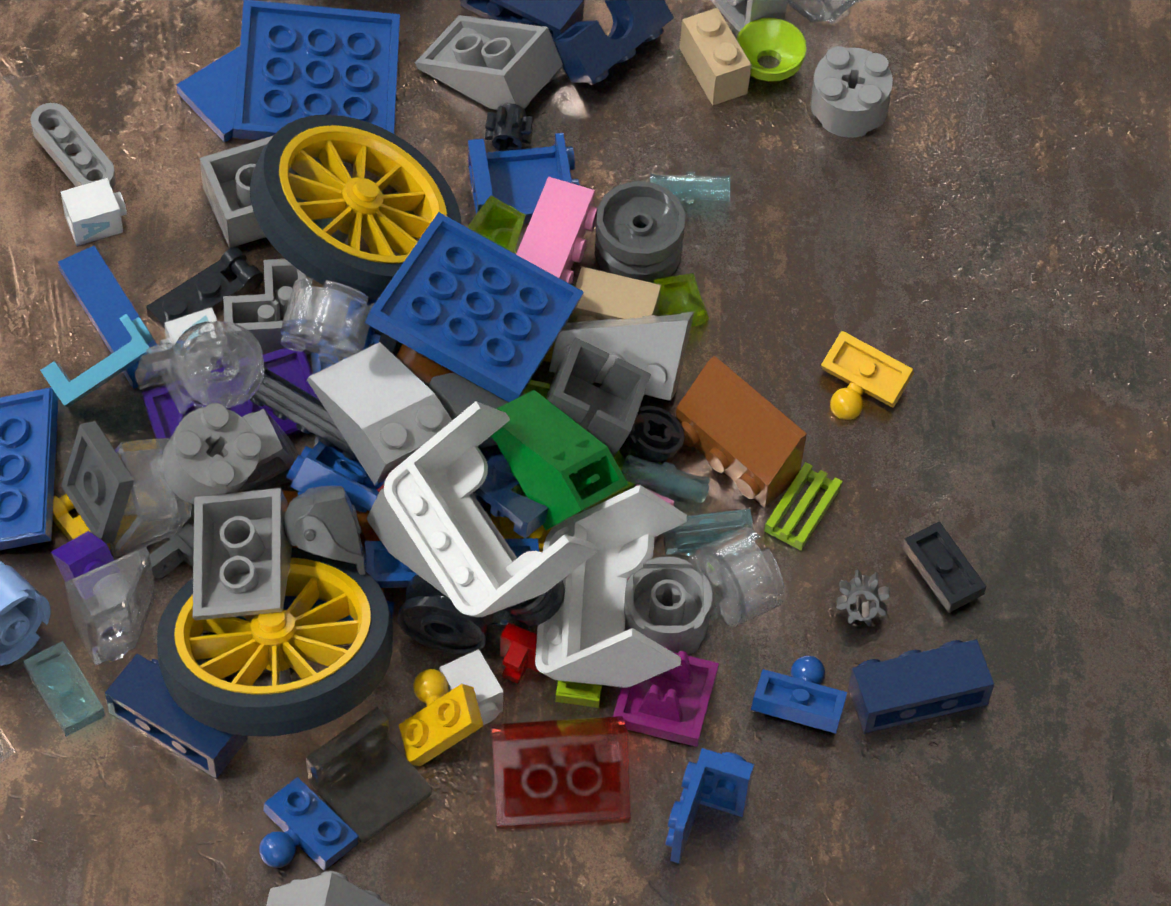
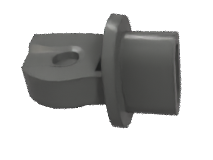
[143,523,194,578]

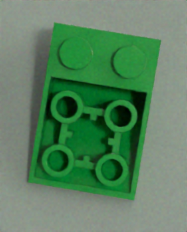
[491,390,629,530]

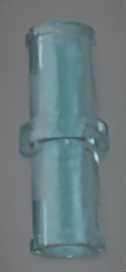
[650,171,731,204]
[622,455,710,503]

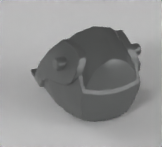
[284,486,367,575]

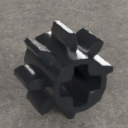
[485,103,533,151]

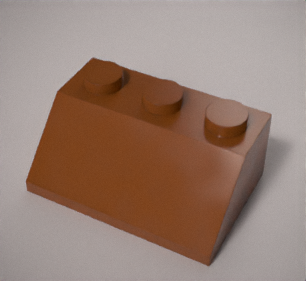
[676,355,807,508]

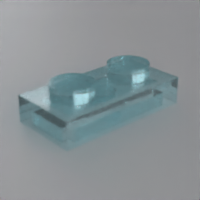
[663,509,753,556]
[23,641,105,736]

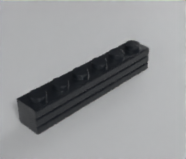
[245,366,357,461]

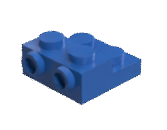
[286,441,386,513]

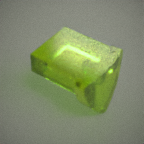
[654,273,709,327]

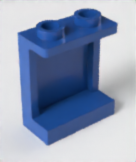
[468,133,580,228]

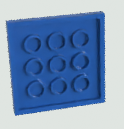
[233,0,400,140]
[365,212,584,402]

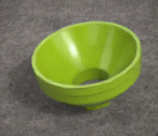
[736,18,807,81]

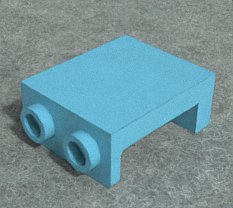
[40,314,154,408]

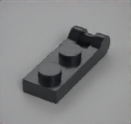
[146,247,264,334]

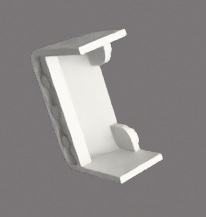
[384,401,598,617]
[535,485,687,687]

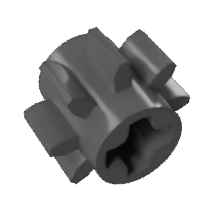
[837,570,890,626]

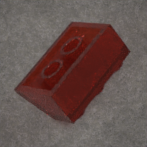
[490,716,631,827]

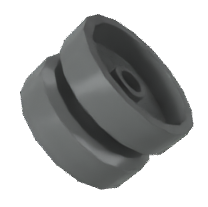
[594,181,685,284]

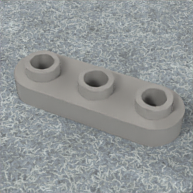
[31,103,116,189]

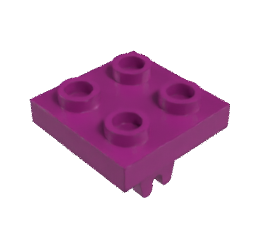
[612,647,719,747]

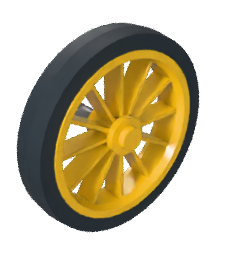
[250,115,461,300]
[157,548,393,737]

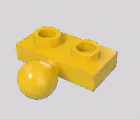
[821,331,914,420]
[399,669,484,766]

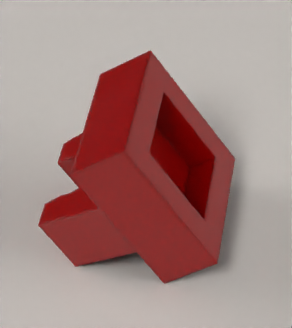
[500,622,540,684]

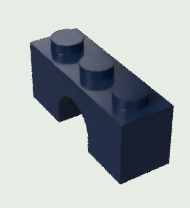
[553,0,674,85]

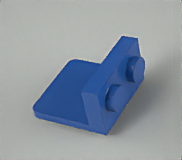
[665,748,754,863]

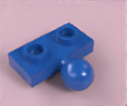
[751,656,848,733]
[259,777,359,871]

